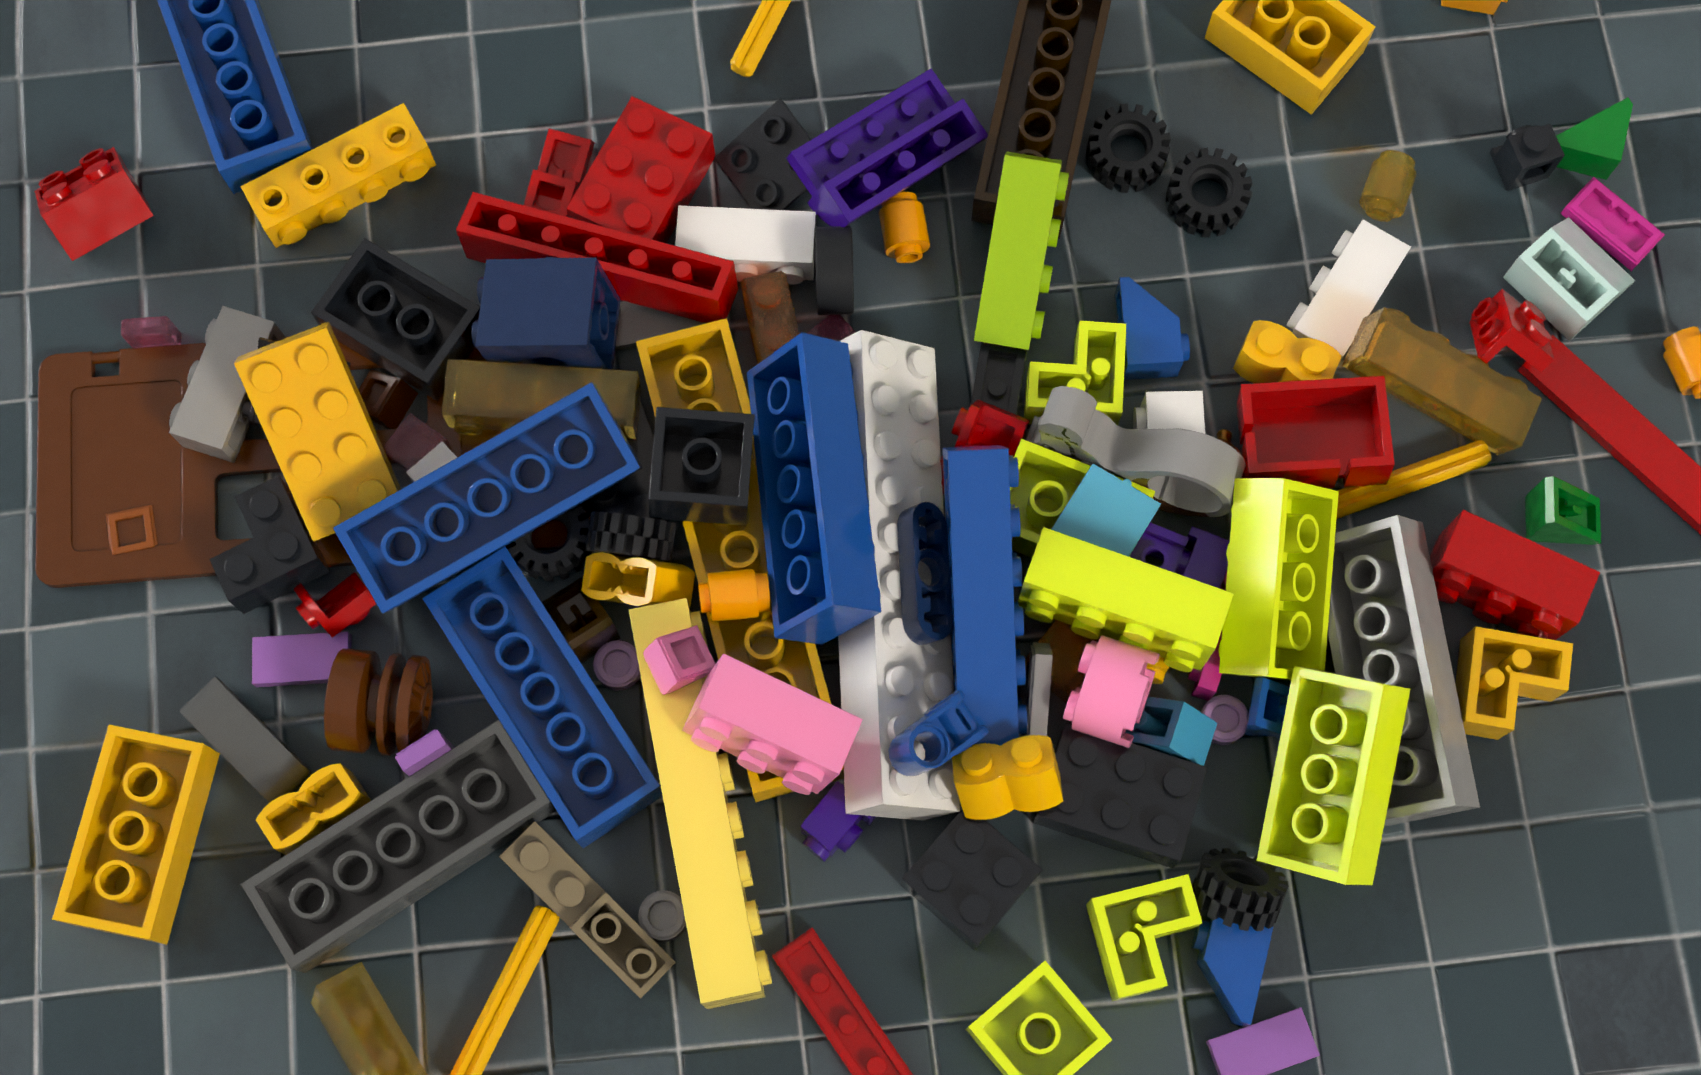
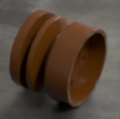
[324,648,433,756]

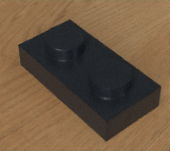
[971,342,1027,415]

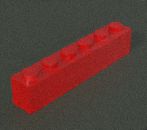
[456,192,738,323]

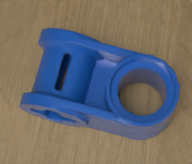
[889,689,989,776]

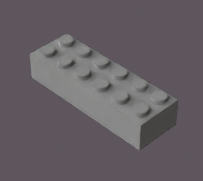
[1328,515,1480,826]

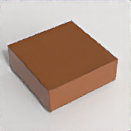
[105,505,158,555]

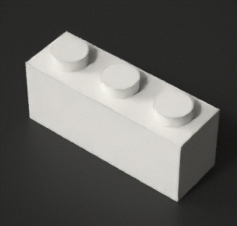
[675,205,816,284]
[1286,219,1411,365]

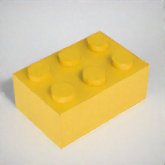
[1205,0,1376,115]

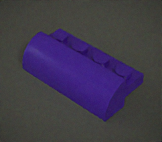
[786,68,988,227]

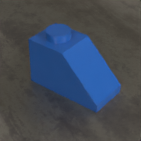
[1115,277,1190,380]
[1192,916,1274,1027]

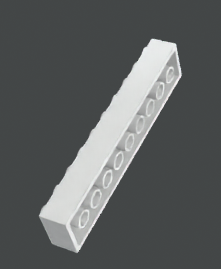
[838,330,960,821]

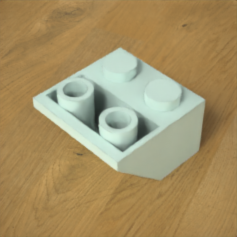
[1503,217,1635,341]

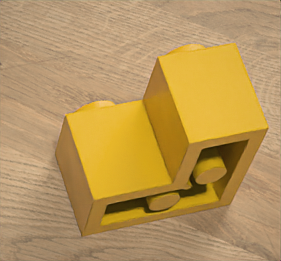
[1455,626,1573,740]

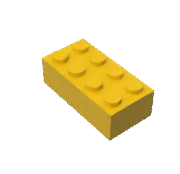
[234,322,401,542]
[52,724,220,945]

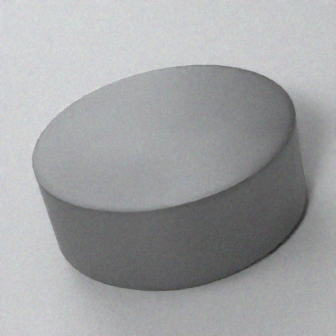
[638,890,687,942]

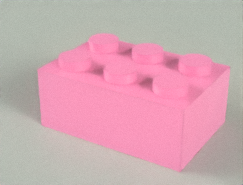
[682,653,863,795]

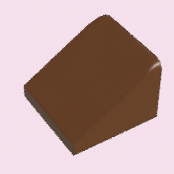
[358,369,418,429]

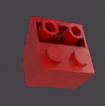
[34,147,154,261]

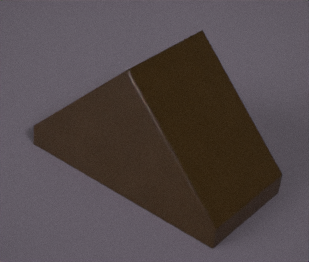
[542,578,620,663]

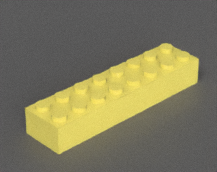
[628,598,772,1009]

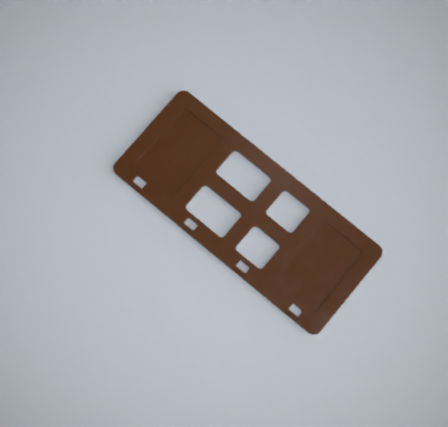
[35,336,591,588]

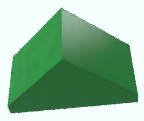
[1556,97,1633,180]
[1525,476,1601,545]

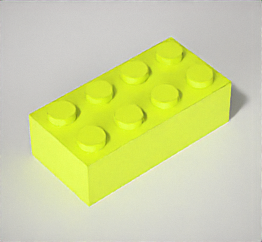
[1219,478,1339,681]
[1018,527,1234,672]
[1256,666,1410,885]

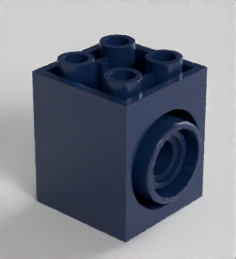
[472,257,621,384]

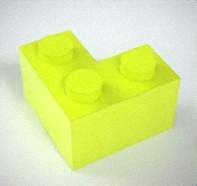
[1024,321,1126,425]
[1086,874,1202,1002]

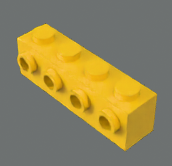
[240,103,436,248]

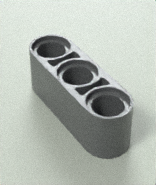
[179,676,312,802]

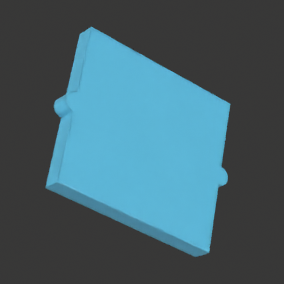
[1051,463,1161,557]

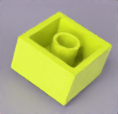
[965,961,1112,1075]

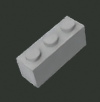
[169,306,286,463]

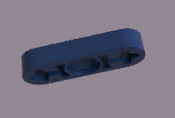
[897,502,952,645]

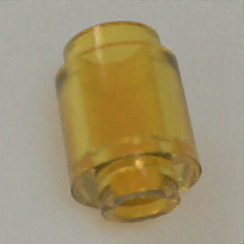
[1359,150,1417,222]

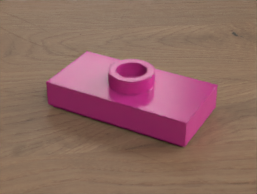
[1560,177,1665,271]

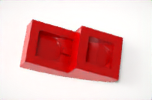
[523,128,595,217]

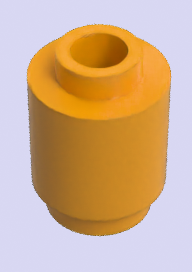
[878,192,930,263]
[1662,326,1701,399]
[698,569,770,622]

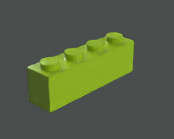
[974,152,1069,350]

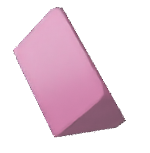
[643,625,715,695]

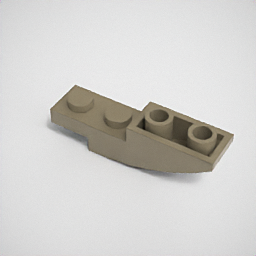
[499,821,676,999]

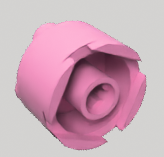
[1063,635,1160,748]

